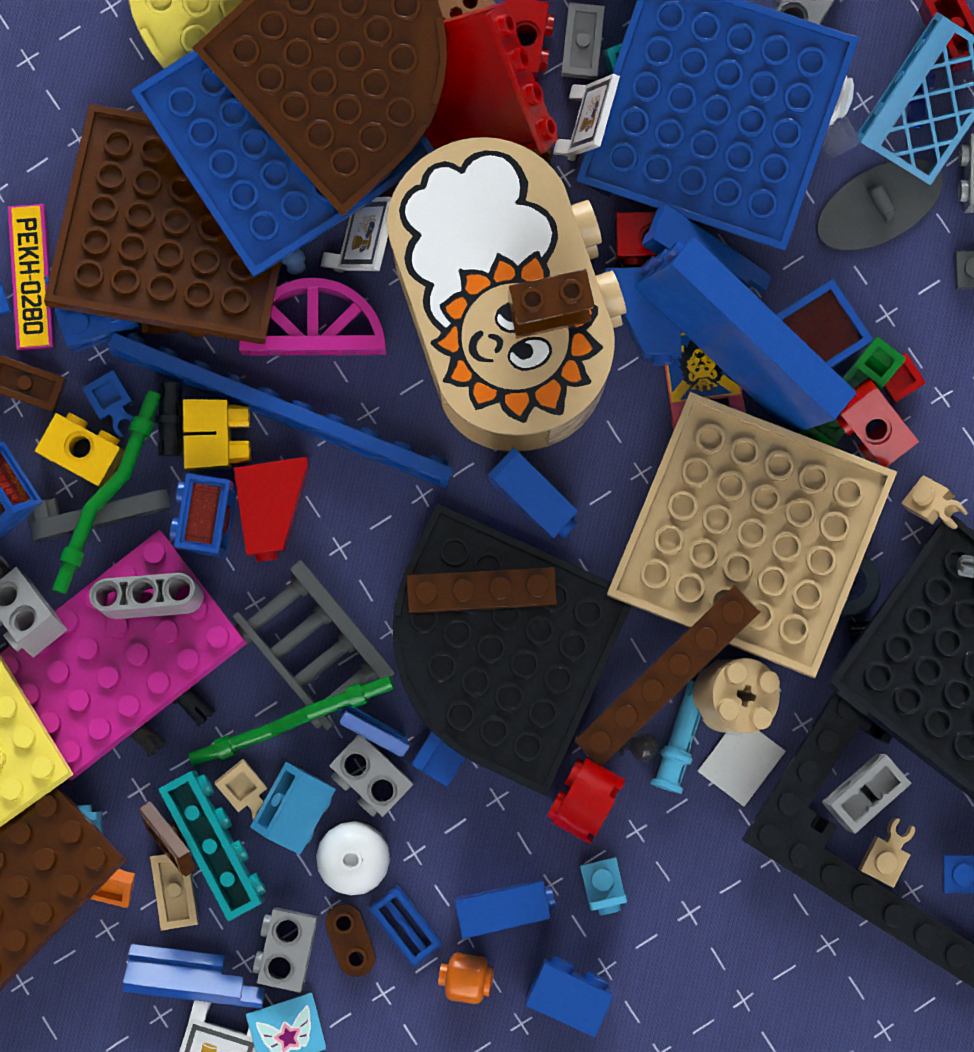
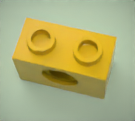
[35,412,124,488]

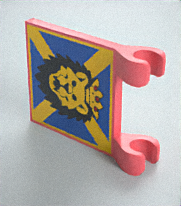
[664,332,746,430]

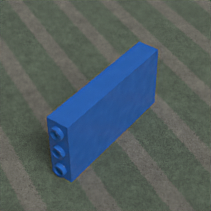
[634,237,857,433]

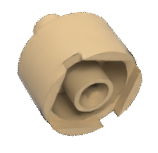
[693,658,780,733]

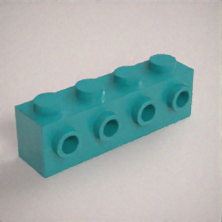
[158,771,267,922]

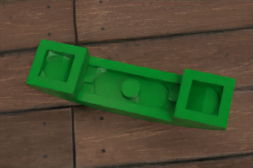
[798,336,906,447]

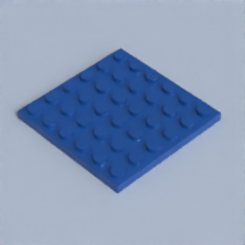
[576,0,859,251]
[130,50,435,278]

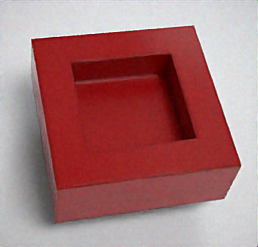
[883,353,926,404]

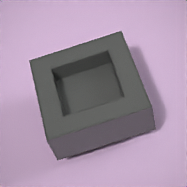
[954,251,974,290]

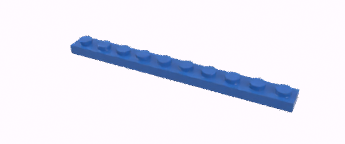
[108,332,453,490]

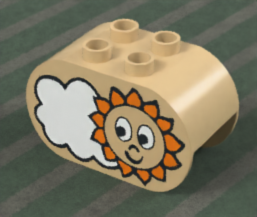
[387,137,626,452]

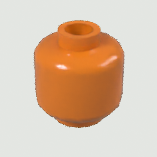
[438,952,494,1004]

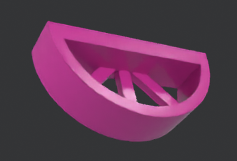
[239,278,387,356]

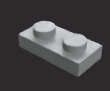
[561,2,605,80]

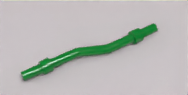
[52,390,161,595]
[189,676,394,767]

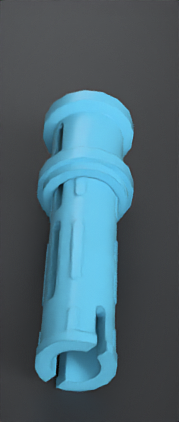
[650,680,701,794]

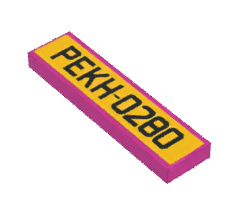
[8,204,55,351]

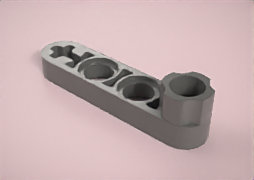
[27,490,172,542]

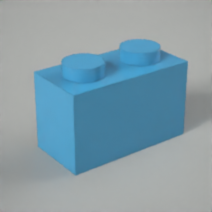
[250,762,336,855]

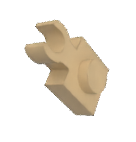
[901,475,968,529]
[215,759,267,820]
[858,817,915,888]

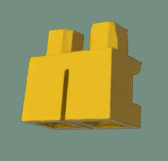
[183,399,251,472]

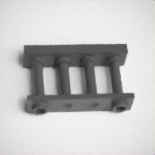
[232,560,396,730]

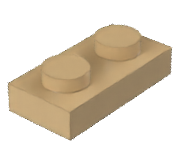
[150,854,199,931]

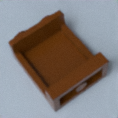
[508,269,594,339]

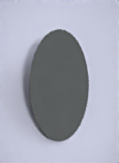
[817,159,943,251]

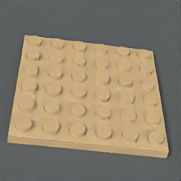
[607,392,897,679]

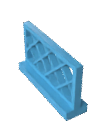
[855,12,974,185]

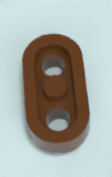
[326,904,376,977]

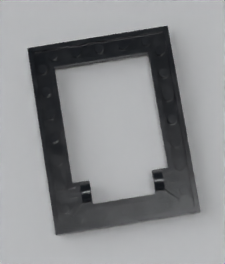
[741,691,974,988]

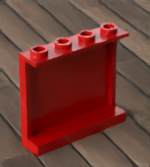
[425,2,558,154]

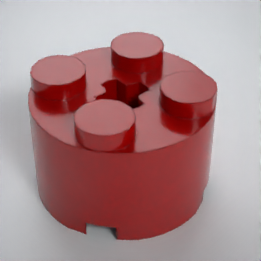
[547,758,626,845]

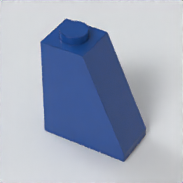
[604,267,682,366]
[488,447,578,541]
[455,879,556,939]

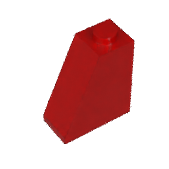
[234,457,310,562]

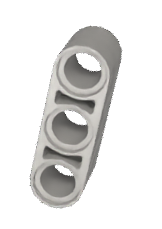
[89,573,204,619]

